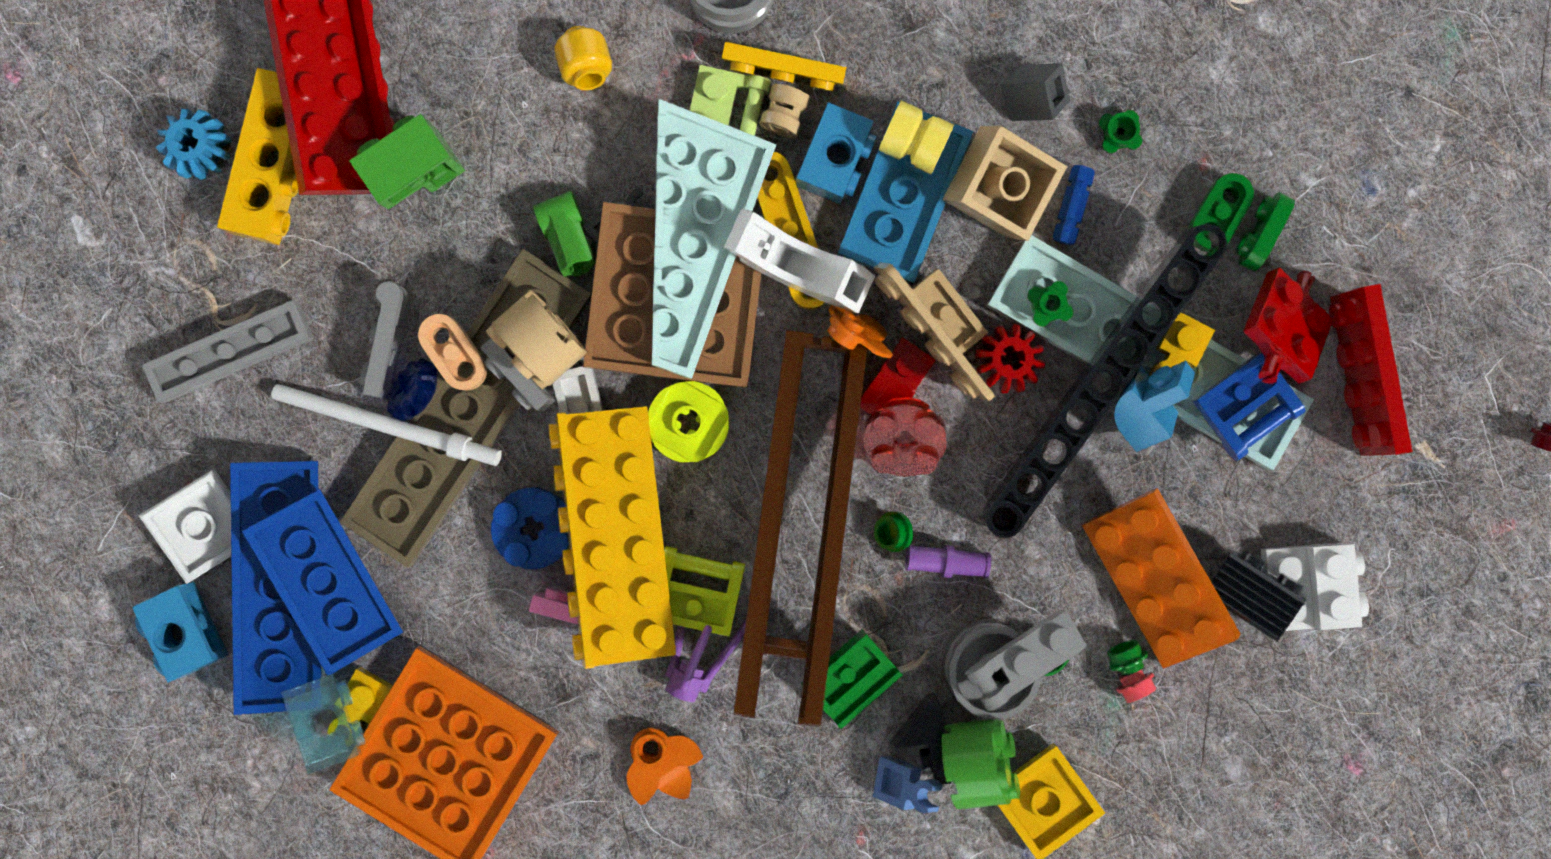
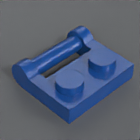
[1192,352,1305,461]

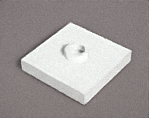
[138,469,231,584]

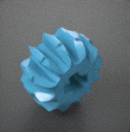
[155,108,232,180]

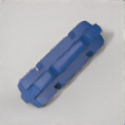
[1052,165,1095,245]

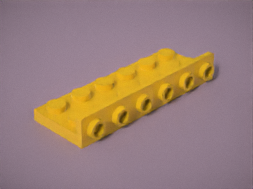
[548,406,676,669]

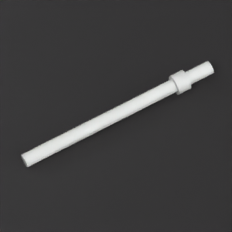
[271,384,502,466]

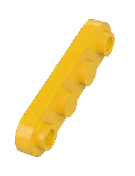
[757,152,825,310]

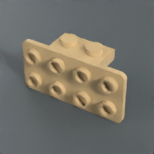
[873,262,995,402]

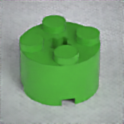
[942,719,1020,810]

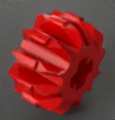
[974,324,1045,394]

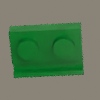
[801,629,903,729]

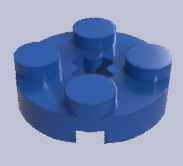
[491,487,569,570]

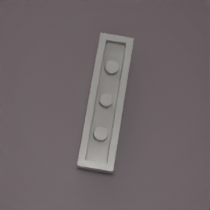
[142,300,314,403]

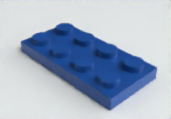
[242,489,403,676]

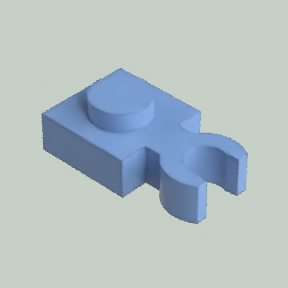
[873,755,943,813]

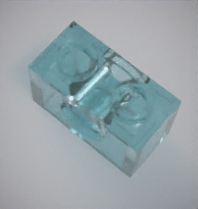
[281,674,366,774]

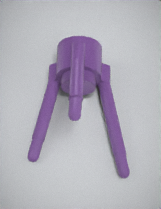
[665,620,746,702]

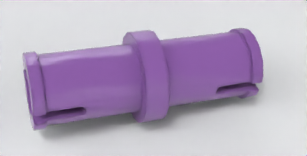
[905,544,991,579]

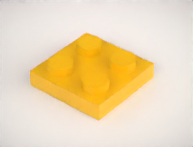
[998,743,1105,859]

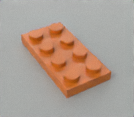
[1082,488,1241,669]

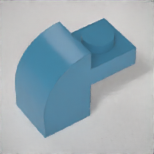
[1114,361,1195,452]

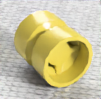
[878,100,955,175]

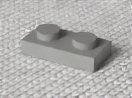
[480,338,556,412]

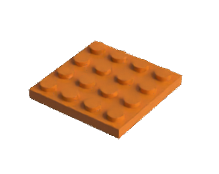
[329,646,560,859]

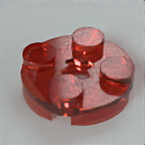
[863,397,947,477]

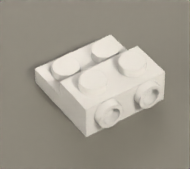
[1261,542,1369,631]

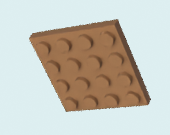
[583,202,761,388]

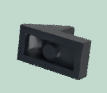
[892,693,951,785]

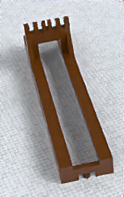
[733,330,867,727]

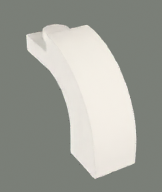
[724,208,875,314]

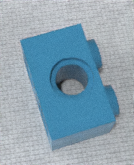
[796,102,877,205]
[132,582,229,683]

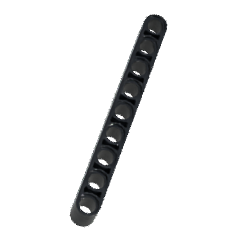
[983,224,1227,538]

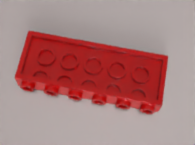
[263,0,395,195]

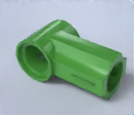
[533,191,596,277]

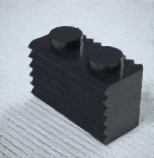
[1211,549,1307,642]

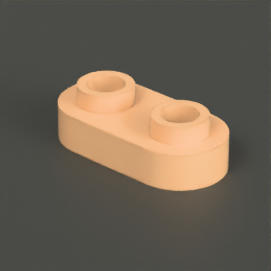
[418,314,487,391]

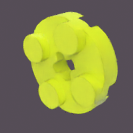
[648,381,729,463]

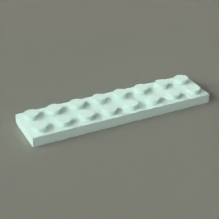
[986,235,1314,470]

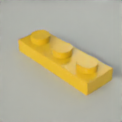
[722,42,847,92]

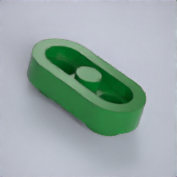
[1188,173,1254,252]
[1236,192,1295,272]

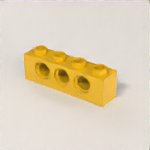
[217,68,298,246]

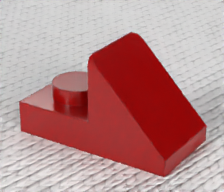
[860,337,936,428]

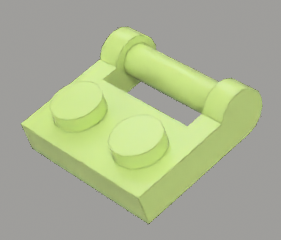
[689,65,771,136]

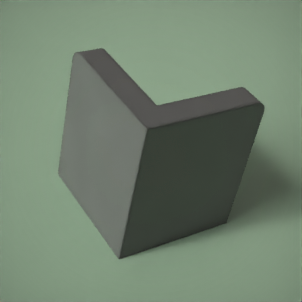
[1000,63,1070,121]

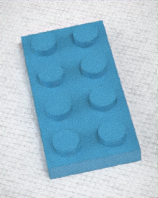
[837,101,974,285]

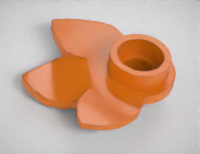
[827,305,893,358]
[626,727,703,805]

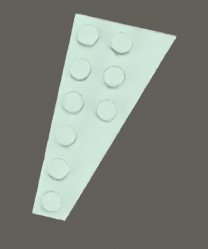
[651,99,776,380]

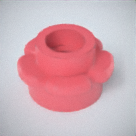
[1116,669,1157,703]

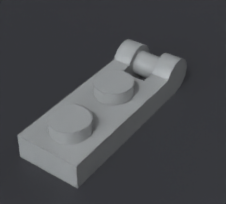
[360,281,411,400]
[965,609,1088,711]

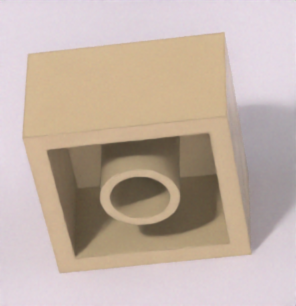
[942,126,1067,241]

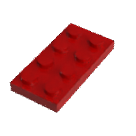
[1329,284,1413,456]

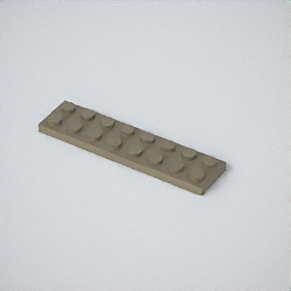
[339,249,592,568]

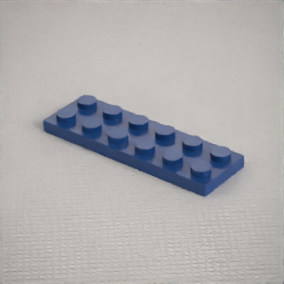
[230,461,322,715]

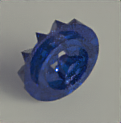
[386,358,438,421]

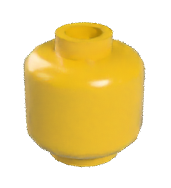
[554,26,612,90]

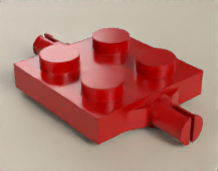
[1243,267,1334,384]

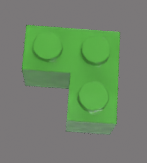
[350,113,466,210]

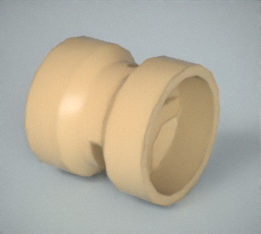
[759,84,810,138]

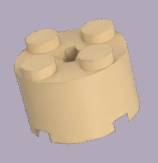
[486,289,588,389]

